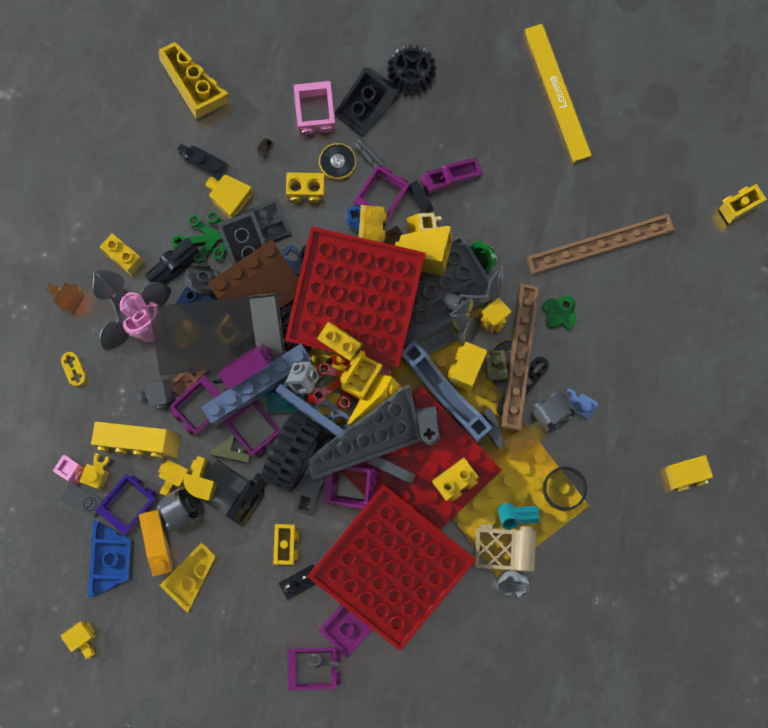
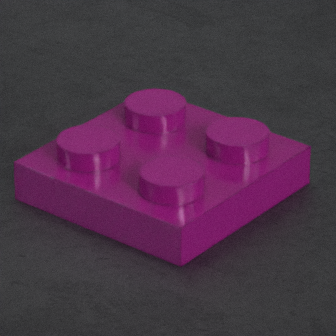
[318,605,373,658]

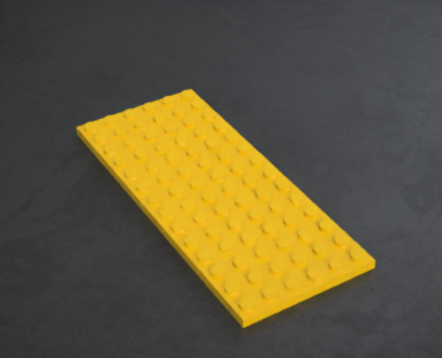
[389,340,589,578]

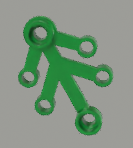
[171,212,227,263]

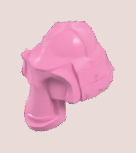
[120,292,164,342]

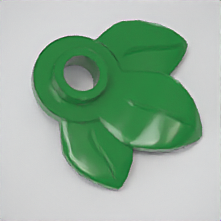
[542,295,577,331]

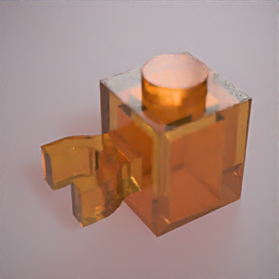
[46,283,85,315]

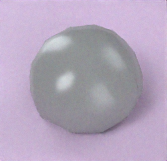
[497,570,530,598]

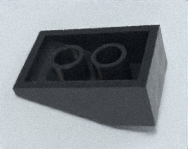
[334,67,400,135]

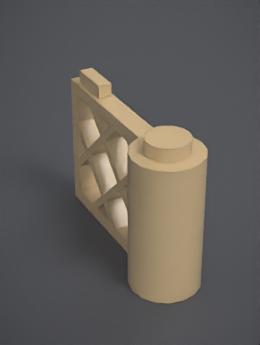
[475,524,536,571]

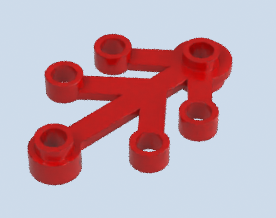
[307,353,360,409]

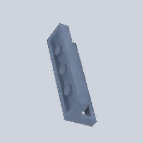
[276,381,350,437]

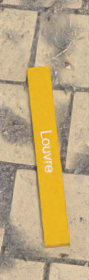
[524,24,592,163]

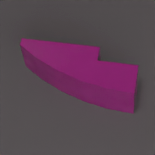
[420,157,483,195]

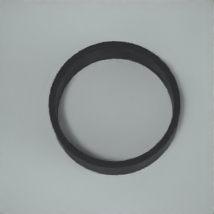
[543,466,587,511]

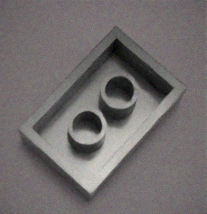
[217,211,265,265]

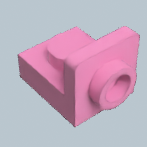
[53,454,85,486]

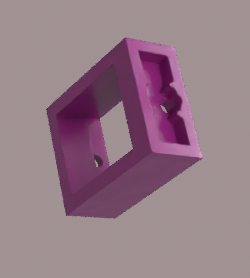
[353,165,409,226]
[218,343,274,390]
[170,375,221,436]
[223,400,281,458]
[323,464,378,508]
[287,647,341,690]

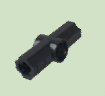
[145,238,199,283]

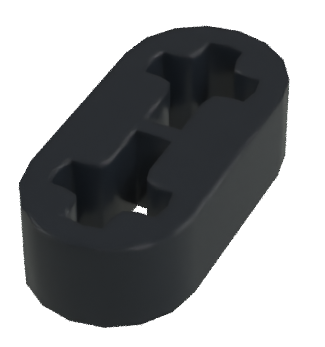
[409,181,434,213]

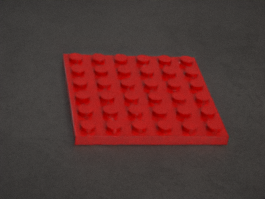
[285,226,426,368]
[341,386,502,530]
[307,483,476,651]

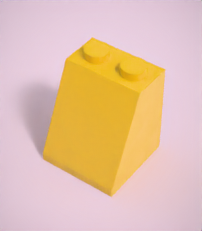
[395,226,453,276]

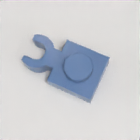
[567,389,598,420]

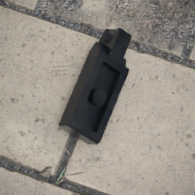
[177,143,229,181]
[225,473,266,526]

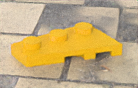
[159,542,216,613]

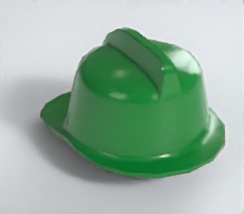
[470,241,497,275]

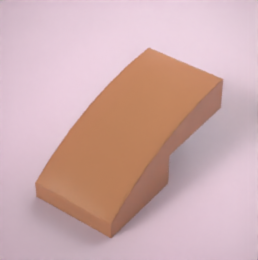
[171,357,208,397]

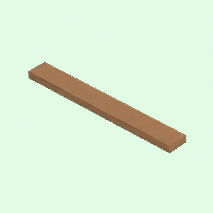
[526,213,675,276]
[501,284,539,432]

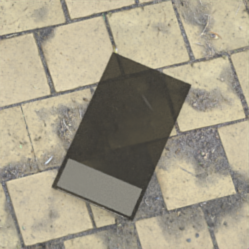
[149,293,285,376]

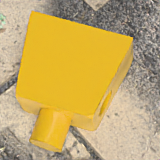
[205,175,253,219]

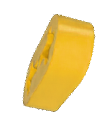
[61,352,87,387]

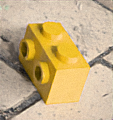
[719,184,767,224]
[359,205,387,242]
[479,297,511,334]
[432,458,479,502]
[273,524,300,566]

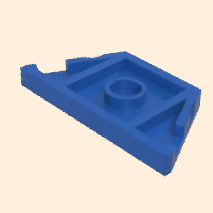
[88,521,132,597]

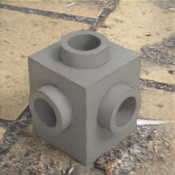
[286,362,319,394]

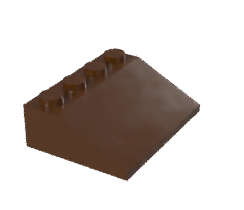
[208,240,299,335]

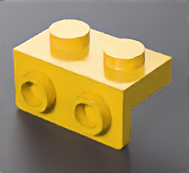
[340,350,382,400]

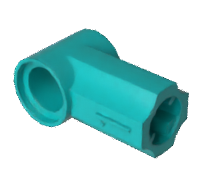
[498,503,540,530]

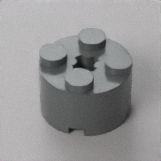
[532,390,577,435]
[157,486,203,532]

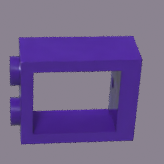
[95,474,159,536]

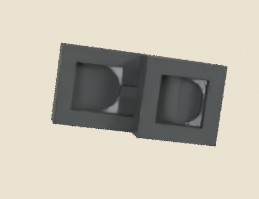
[482,408,503,451]

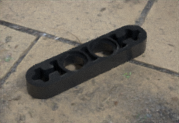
[496,356,549,416]

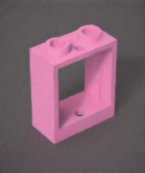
[294,81,336,135]

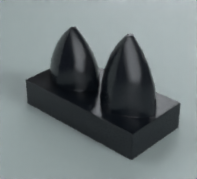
[278,564,317,601]

